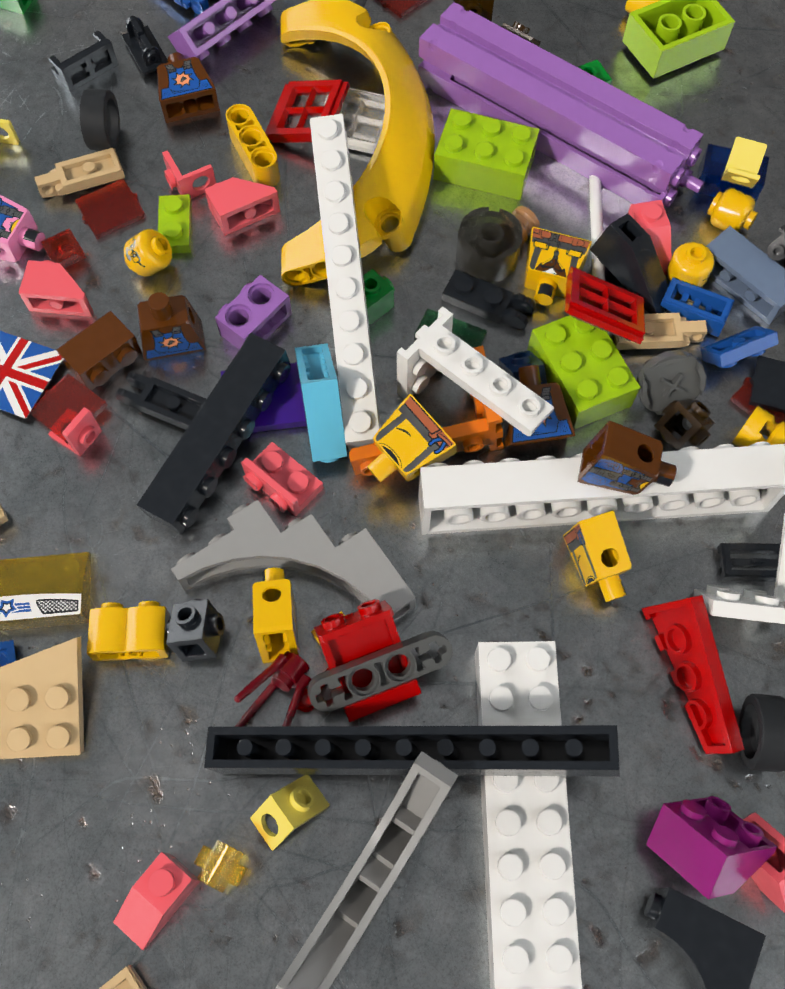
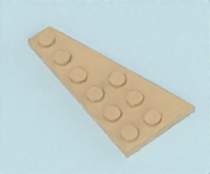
[0,636,84,759]

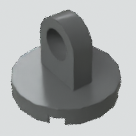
[637,350,707,415]

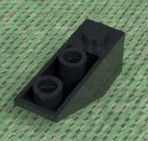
[590,213,668,314]

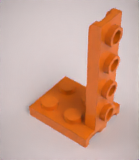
[349,346,504,476]

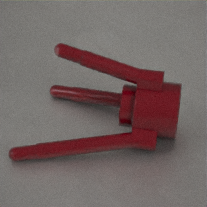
[234,651,311,727]

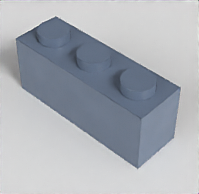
[706,226,785,325]

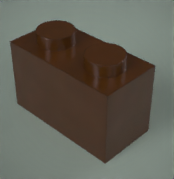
[56,311,142,392]

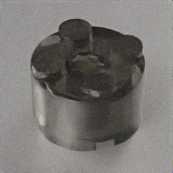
[456,207,522,283]

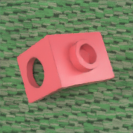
[162,150,216,199]
[48,407,102,457]

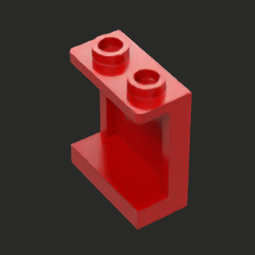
[314,599,421,722]

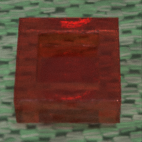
[41,228,86,268]

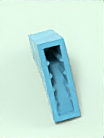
[295,343,347,463]

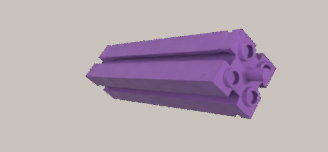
[418,2,705,208]

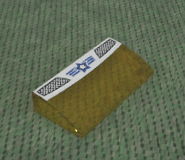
[0,552,91,631]

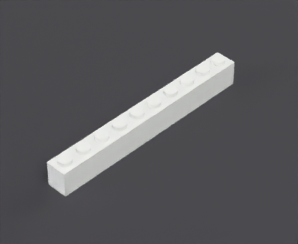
[310,114,381,451]

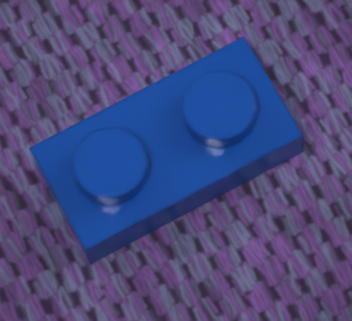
[701,326,779,368]

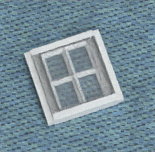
[319,88,385,154]

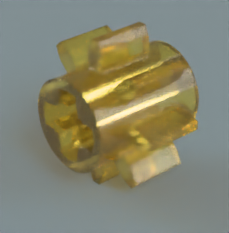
[194,839,247,893]

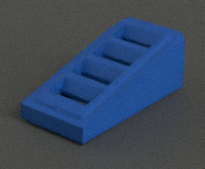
[660,277,735,337]

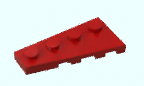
[641,595,745,754]

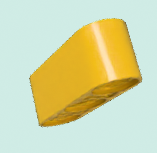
[226,104,280,187]

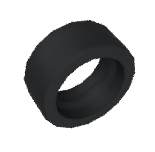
[80,89,120,150]
[739,693,785,772]

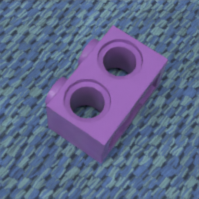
[215,275,292,349]

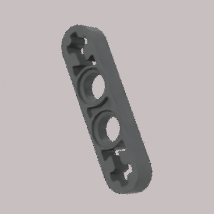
[307,631,453,712]

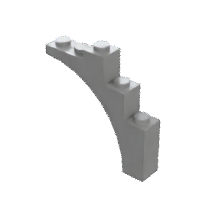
[171,500,416,622]
[275,751,458,989]

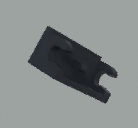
[48,31,118,92]

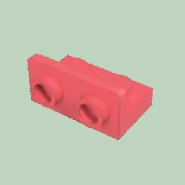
[241,442,324,517]

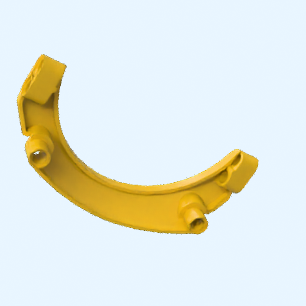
[280,0,435,286]

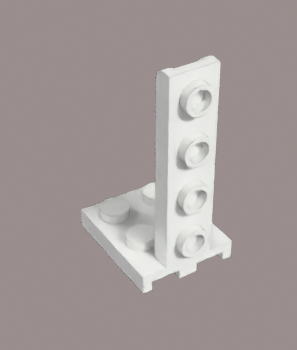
[397,306,554,436]
[693,514,785,624]

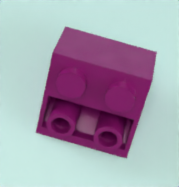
[646,796,777,899]

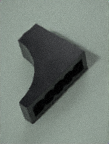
[644,887,766,989]

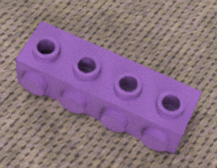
[167,0,276,61]

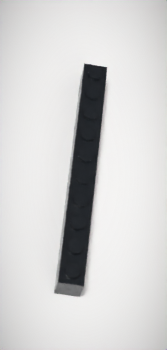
[204,725,620,777]

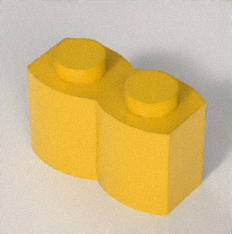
[87,601,170,661]

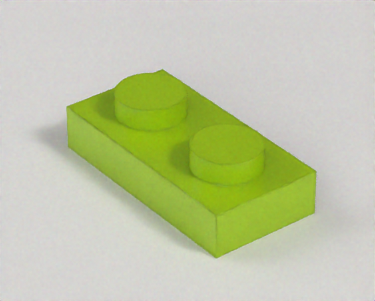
[158,194,192,254]

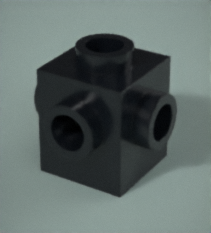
[166,599,225,662]

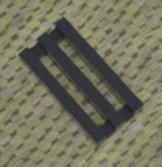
[717,543,780,582]

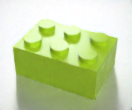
[622,0,735,79]
[433,108,540,200]
[527,315,641,430]

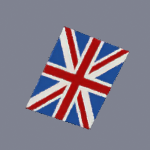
[0,331,62,419]

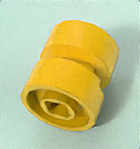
[732,406,785,447]

